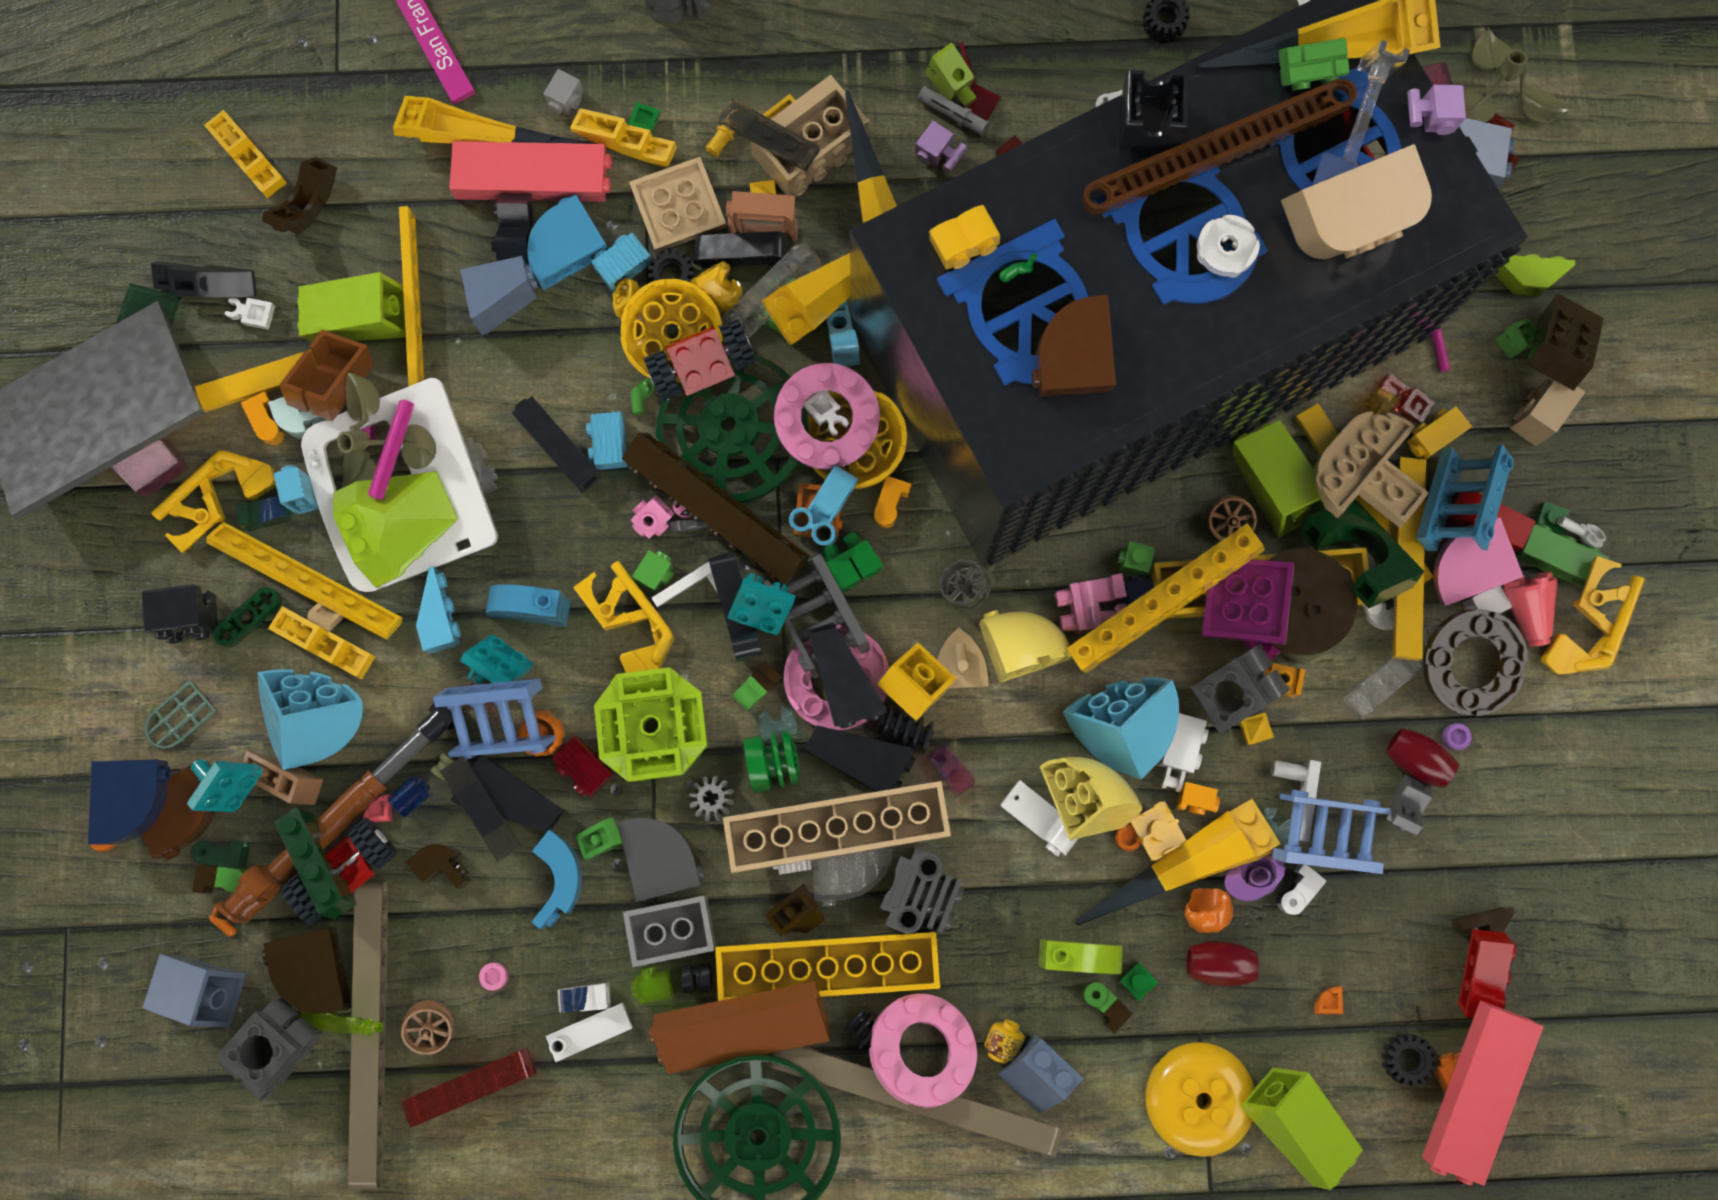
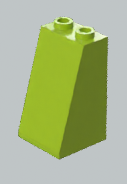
[297,272,406,342]
[1232,420,1325,539]
[1241,1067,1363,1190]

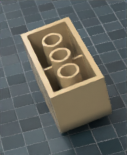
[1281,144,1432,259]

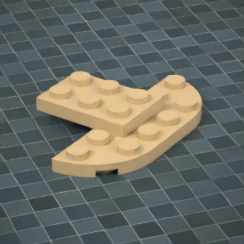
[1314,411,1429,528]

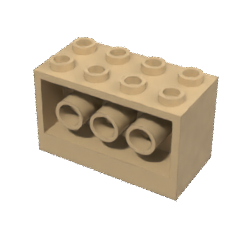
[750,75,869,197]

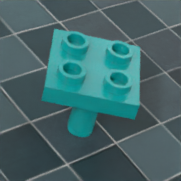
[727,574,795,636]
[460,634,534,684]
[187,759,263,812]

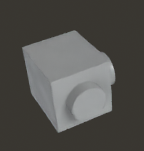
[543,69,584,116]

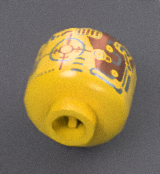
[984,1019,1025,1064]

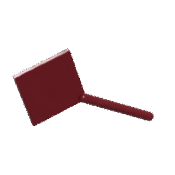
[959,42,1001,121]

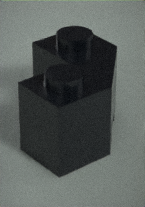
[491,193,534,262]

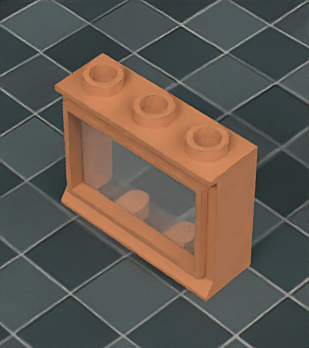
[726,191,798,244]

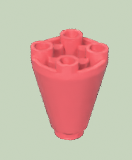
[1501,571,1558,647]

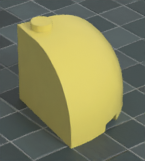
[979,610,1073,683]
[1040,757,1142,840]

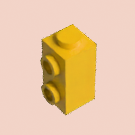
[1407,406,1473,460]

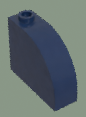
[88,759,171,845]

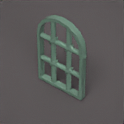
[144,680,218,749]

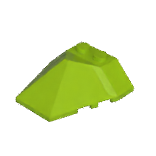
[333,471,458,588]

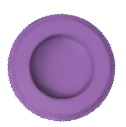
[1442,723,1472,751]

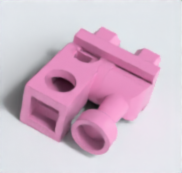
[1054,574,1127,634]

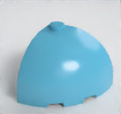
[257,669,363,770]
[1063,677,1179,779]

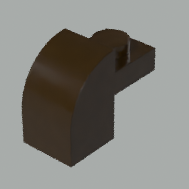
[405,844,471,888]

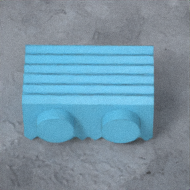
[591,233,652,292]
[586,411,628,470]
[274,465,319,514]

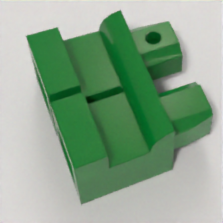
[822,531,884,594]

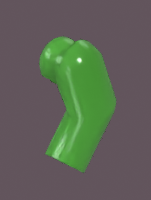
[631,379,655,416]

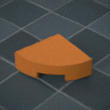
[1314,986,1344,1014]

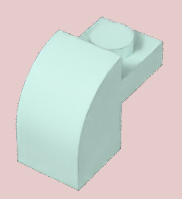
[268,397,327,439]

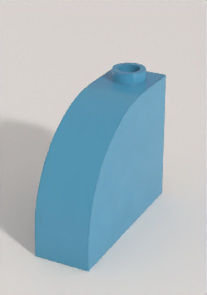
[527,195,608,291]
[486,585,571,627]

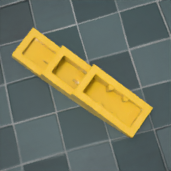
[570,108,677,168]
[204,110,287,199]
[268,606,376,679]

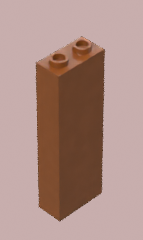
[649,981,829,1074]

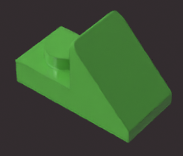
[1496,318,1536,359]
[575,817,623,861]

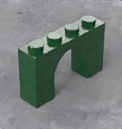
[1299,499,1425,609]

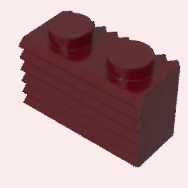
[552,735,615,797]

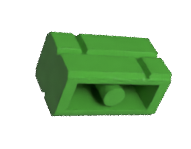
[1279,38,1349,91]

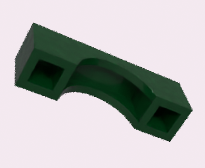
[274,807,357,919]

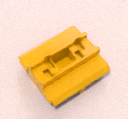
[1130,801,1186,861]

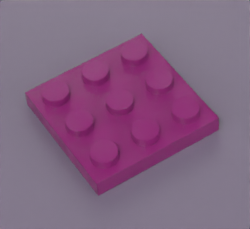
[1202,559,1294,645]

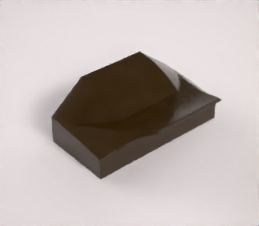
[765,884,825,936]

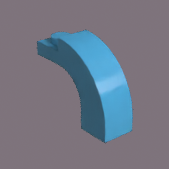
[532,830,582,929]

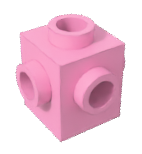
[631,495,674,538]

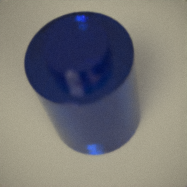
[387,776,431,818]

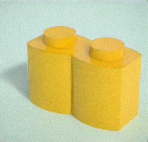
[929,205,1000,269]

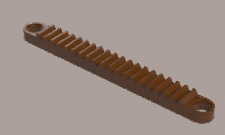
[1082,78,1357,215]

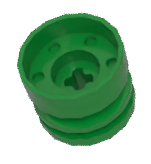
[743,730,800,794]

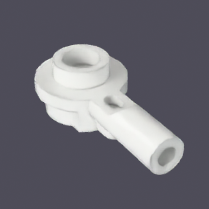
[1557,516,1606,549]

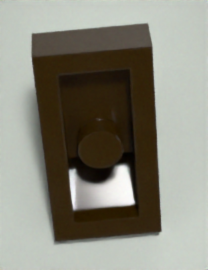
[1451,907,1514,934]

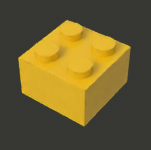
[877,643,957,721]

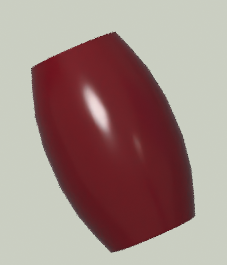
[1385,728,1459,788]
[1186,941,1259,987]

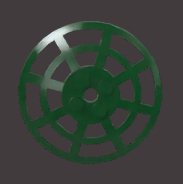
[656,352,809,503]
[673,1054,841,1200]

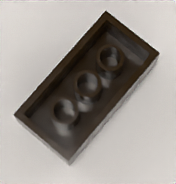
[1526,293,1604,391]

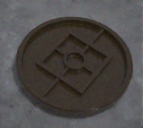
[1268,548,1358,656]

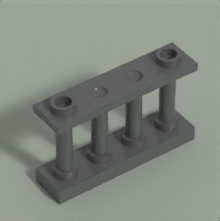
[764,554,871,678]

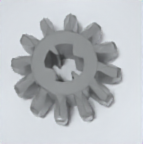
[689,776,735,822]

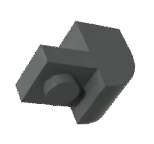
[1386,774,1432,835]

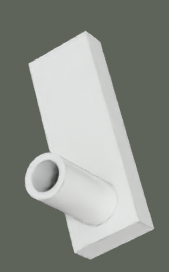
[652,562,718,607]
[1271,760,1321,843]
[546,1002,633,1062]

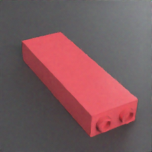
[450,141,612,202]
[1422,1000,1544,1186]

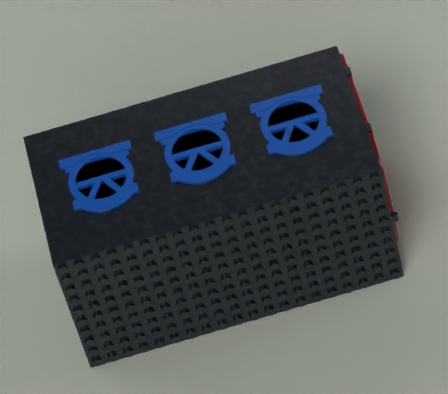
[850,0,1528,566]

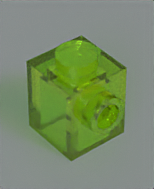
[631,966,674,1004]

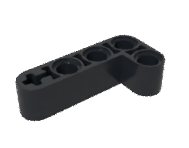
[693,231,798,274]
[708,551,763,662]

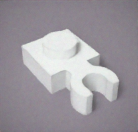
[225,298,275,330]
[803,390,848,437]

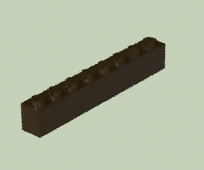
[622,432,810,584]

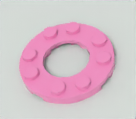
[774,363,880,469]
[784,625,889,731]
[869,994,977,1108]

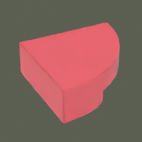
[363,794,392,823]

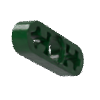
[213,587,282,648]

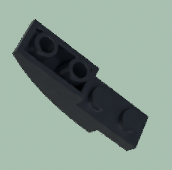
[151,261,257,297]

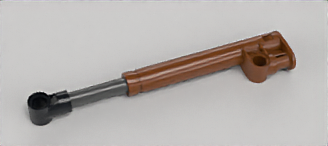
[216,703,465,923]

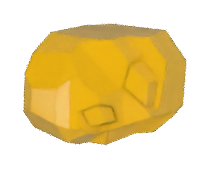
[613,278,640,318]

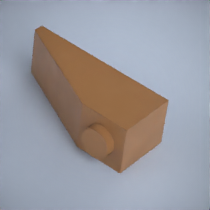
[242,750,323,805]

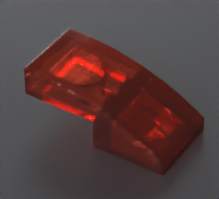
[1372,374,1435,424]

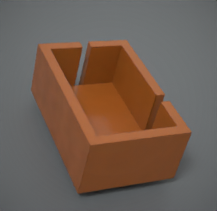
[279,330,374,422]

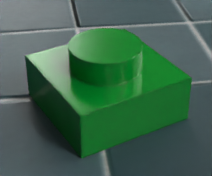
[627,102,661,135]
[1535,502,1570,535]
[1118,962,1158,1001]

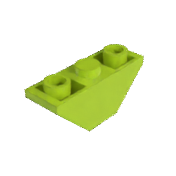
[1495,254,1575,296]

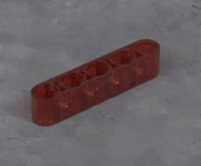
[401,1048,537,1128]

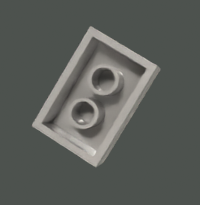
[623,895,716,967]

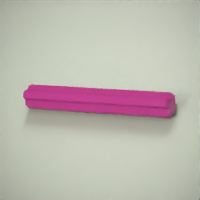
[368,399,415,500]

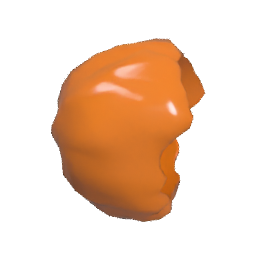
[517,709,565,757]
[1184,888,1233,934]

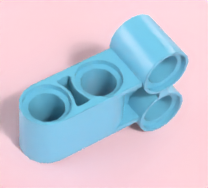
[826,300,860,367]
[789,465,858,546]

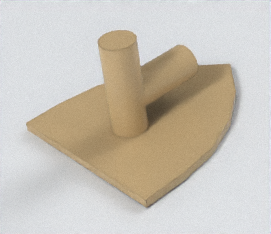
[937,628,989,689]

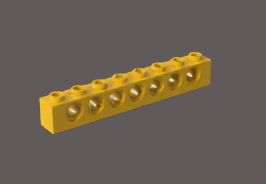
[1066,524,1265,674]

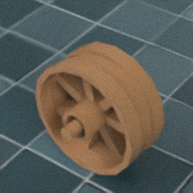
[1206,495,1257,541]
[401,1000,454,1055]

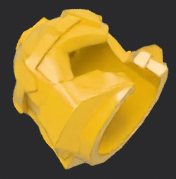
[690,261,743,314]

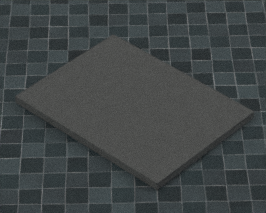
[0,301,205,520]

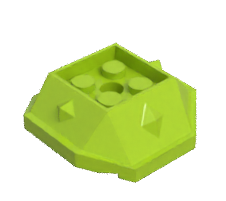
[594,667,708,782]

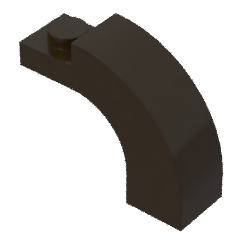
[262,157,337,235]

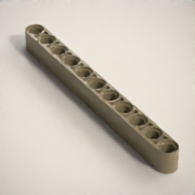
[348,881,389,1190]
[768,1046,1064,1157]

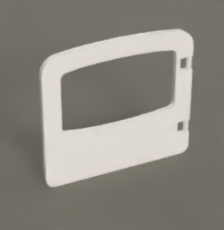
[301,378,498,592]

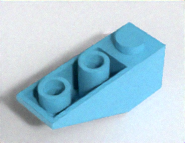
[416,566,461,654]

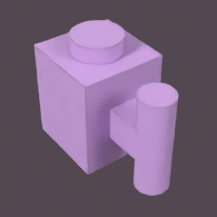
[1407,85,1466,135]
[915,121,968,173]

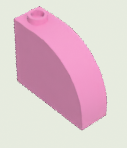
[1433,516,1524,606]

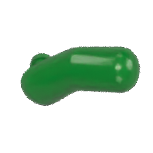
[999,253,1037,282]

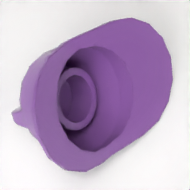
[1224,852,1285,901]

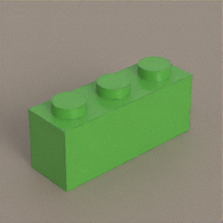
[1515,524,1609,589]

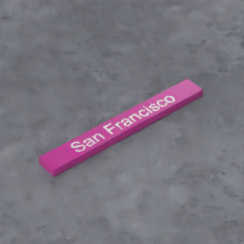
[395,0,476,105]

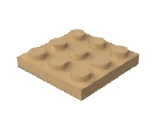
[629,157,727,253]

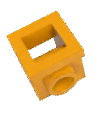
[1266,663,1306,698]
[1176,782,1220,815]

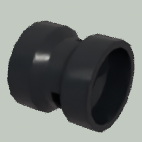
[682,964,712,993]

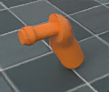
[208,903,237,937]

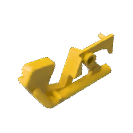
[151,450,276,554]
[1541,556,1645,675]
[573,561,674,673]

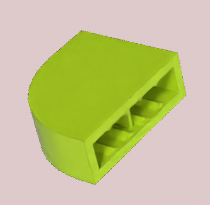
[1038,939,1123,974]

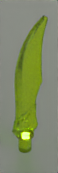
[296,1010,383,1037]

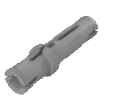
[917,86,990,136]

